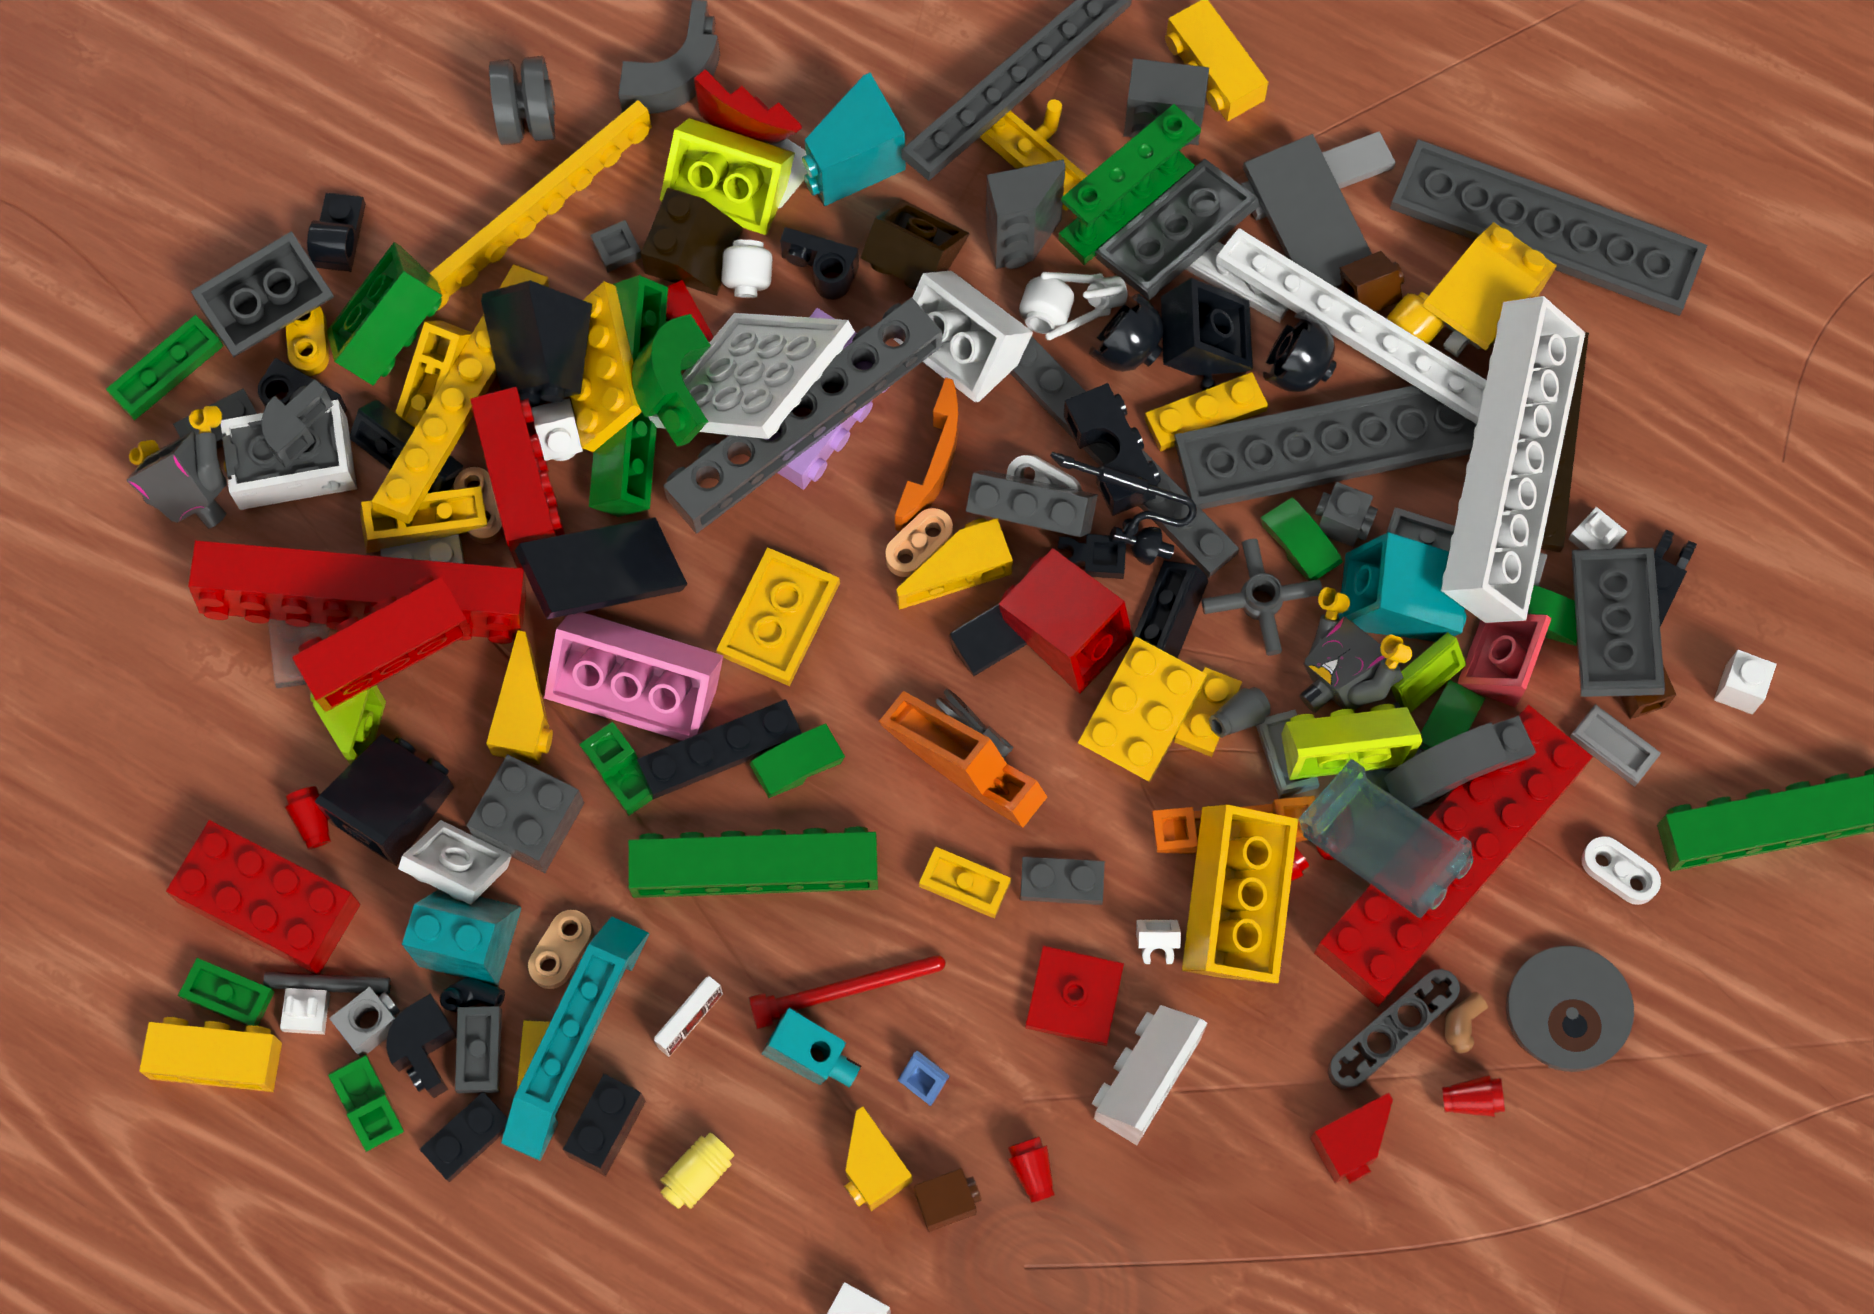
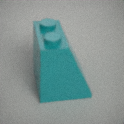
[802,72,906,206]
[1338,532,1467,642]
[402,889,522,986]

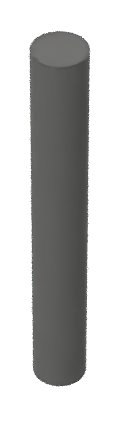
[263,972,391,995]

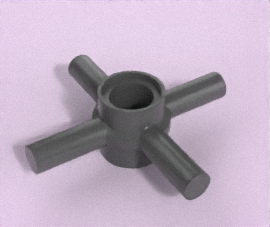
[1202,539,1322,656]

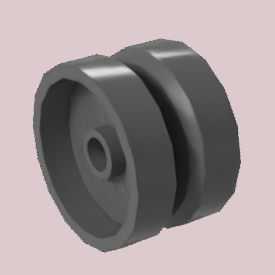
[489,55,555,145]

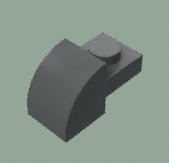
[261,379,333,468]

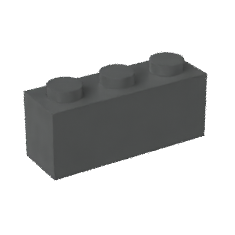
[966,470,1098,537]

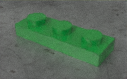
[106,315,224,421]

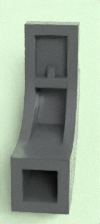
[618,0,720,114]
[1384,716,1536,815]

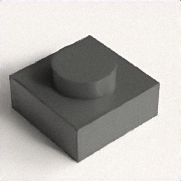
[591,220,642,273]

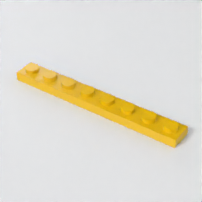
[430,100,652,311]
[371,264,549,524]

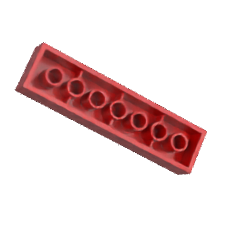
[188,540,527,644]
[1314,704,1593,1007]

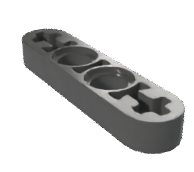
[1328,969,1460,1090]

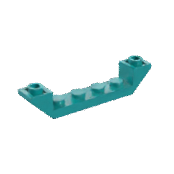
[501,916,650,1161]

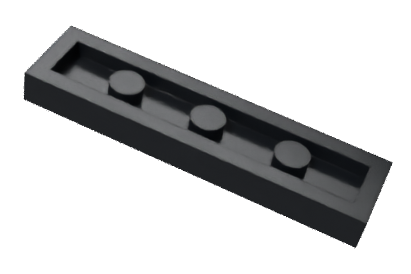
[637,699,802,800]

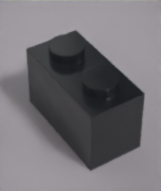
[563,1074,646,1176]

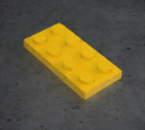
[570,281,642,452]

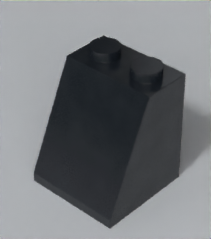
[481,280,592,408]
[315,734,454,867]

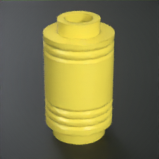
[660,1133,734,1210]

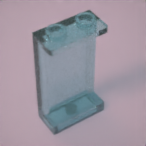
[1299,759,1473,919]

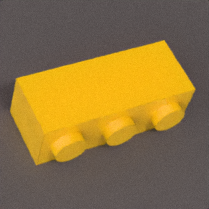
[1165,0,1268,122]
[139,1017,282,1092]

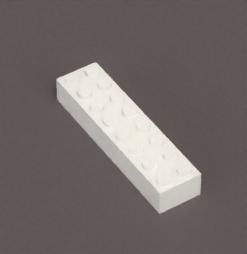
[1441,296,1585,623]

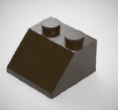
[641,188,743,296]
[860,200,969,290]

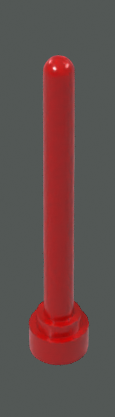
[749,955,946,1029]

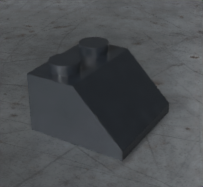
[1161,278,1253,376]

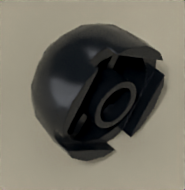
[1089,293,1163,372]
[1263,311,1337,392]

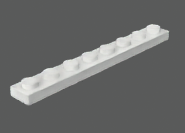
[1216,228,1486,424]

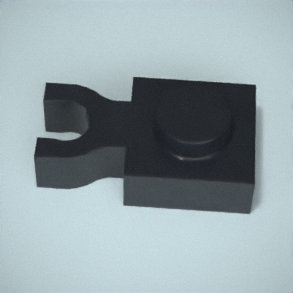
[1058,534,1126,579]

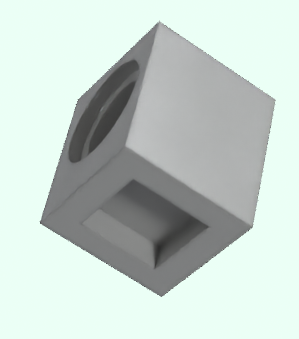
[329,987,400,1057]

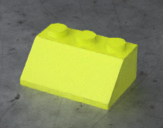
[660,118,795,235]
[1281,704,1422,780]

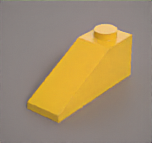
[395,320,472,428]
[360,486,487,553]
[896,518,1013,610]
[486,630,553,765]

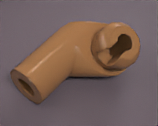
[1445,992,1488,1053]

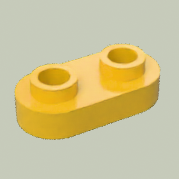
[286,306,329,376]

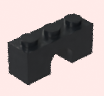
[1063,383,1161,516]

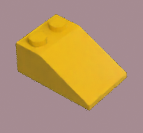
[1422,222,1557,350]

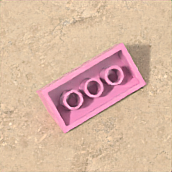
[544,612,724,741]

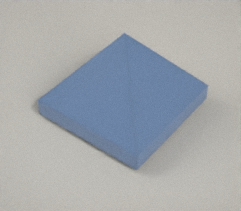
[898,1050,950,1106]

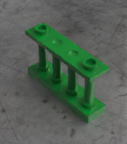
[1058,104,1201,265]

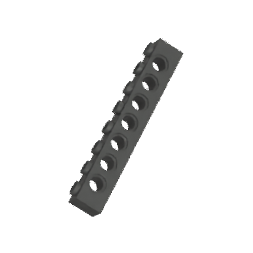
[663,297,942,534]

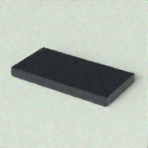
[515,517,687,620]

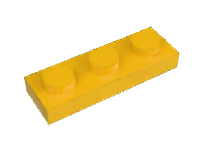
[1144,372,1268,452]

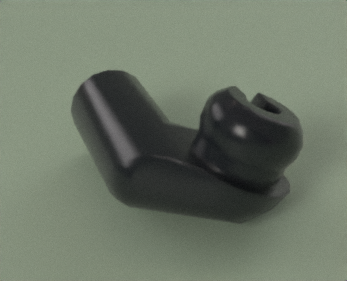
[440,977,505,1012]

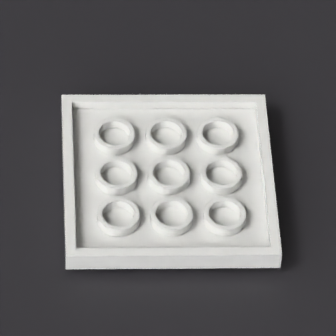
[649,313,855,439]

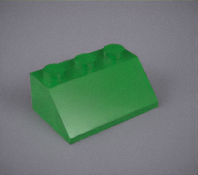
[326,242,442,386]

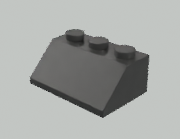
[986,159,1065,269]
[191,231,334,357]

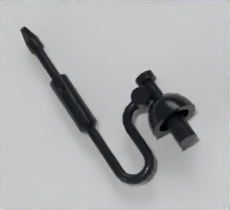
[1050,452,1197,565]

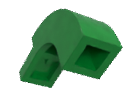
[632,314,711,447]

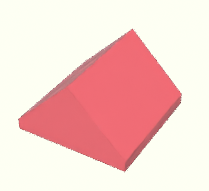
[1457,614,1551,707]

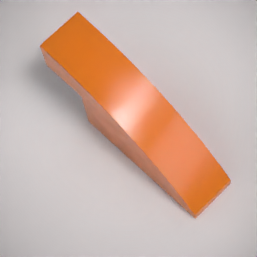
[879,691,1047,828]

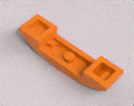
[895,377,958,531]
[1152,796,1320,854]

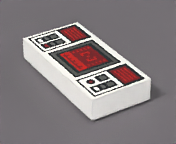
[654,976,723,1057]

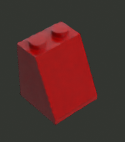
[999,548,1133,694]

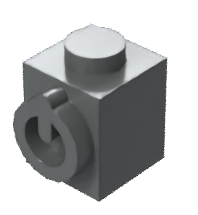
[1315,482,1378,547]

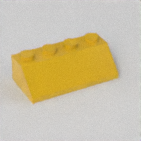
[1182,804,1298,984]

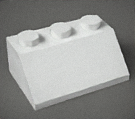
[894,271,1033,402]
[1092,1005,1207,1145]

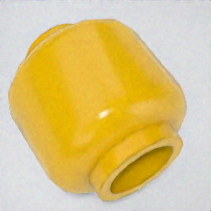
[1386,292,1444,344]

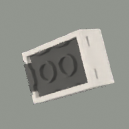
[221,400,357,510]

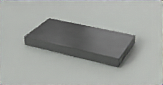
[1242,134,1372,289]
[1095,159,1259,300]
[1572,548,1665,697]

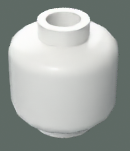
[721,240,773,298]
[1019,276,1074,334]

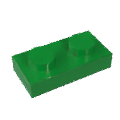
[178,958,275,1026]

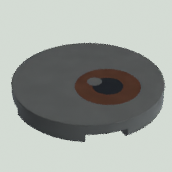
[1506,946,1634,1072]

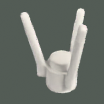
[1041,272,1127,340]

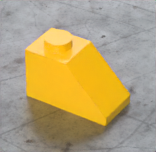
[844,1106,913,1211]

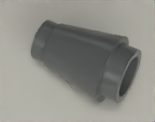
[1209,687,1271,738]

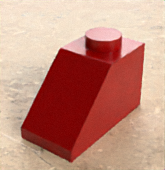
[1310,1093,1393,1184]

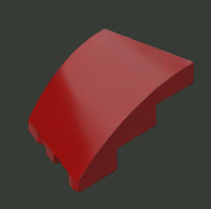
[694,69,802,143]

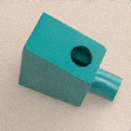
[761,1008,862,1088]

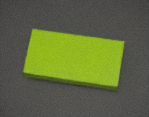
[1391,632,1466,713]

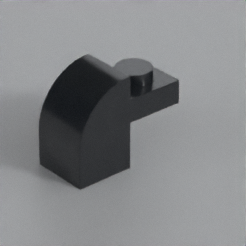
[386,994,457,1098]

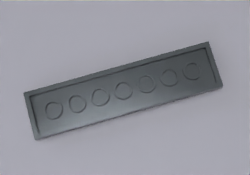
[1390,139,1707,316]
[1174,372,1479,510]

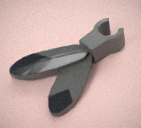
[935,689,1013,758]

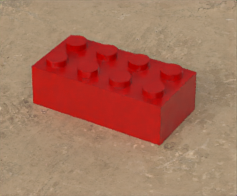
[470,387,565,569]
[292,576,472,712]
[166,820,361,974]

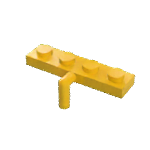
[980,99,1087,211]

